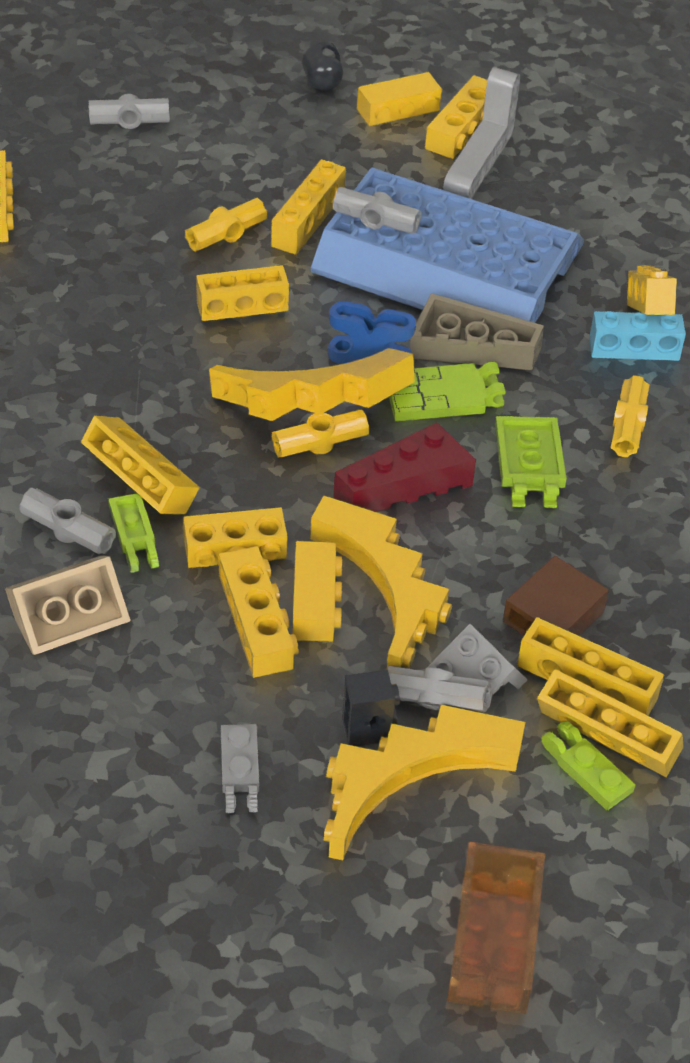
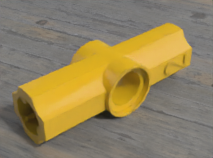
[185,198,267,252]
[611,375,650,457]
[272,409,369,458]

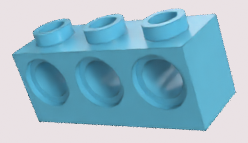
[589,311,686,361]

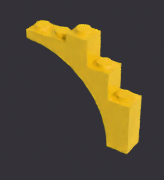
[209,348,415,421]
[310,496,452,670]
[324,705,526,860]

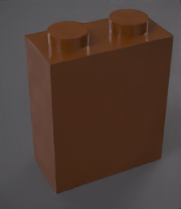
[502,556,609,636]

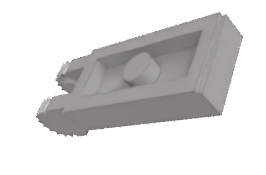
[221,724,259,813]

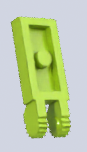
[108,493,159,572]
[541,721,636,810]

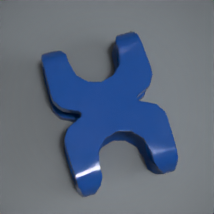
[328,301,416,364]

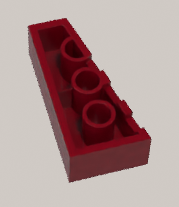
[333,422,476,512]

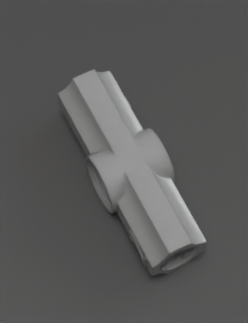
[89,94,169,129]
[333,187,422,235]
[19,488,116,554]
[387,666,492,713]

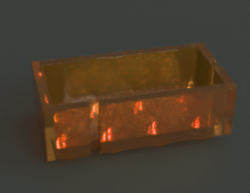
[447,841,545,1014]

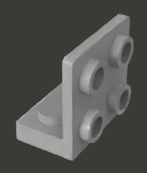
[424,624,528,695]

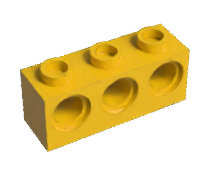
[196,265,289,321]
[627,265,677,315]
[183,507,287,568]

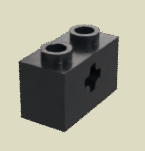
[342,670,400,746]

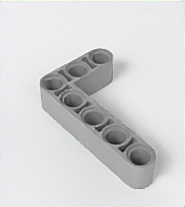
[443,67,520,199]

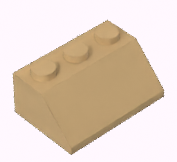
[5,556,131,655]

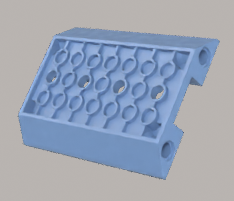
[311,167,584,323]

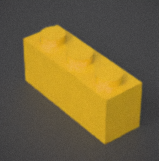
[357,72,442,126]
[292,541,342,642]

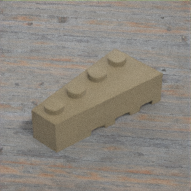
[410,293,544,370]

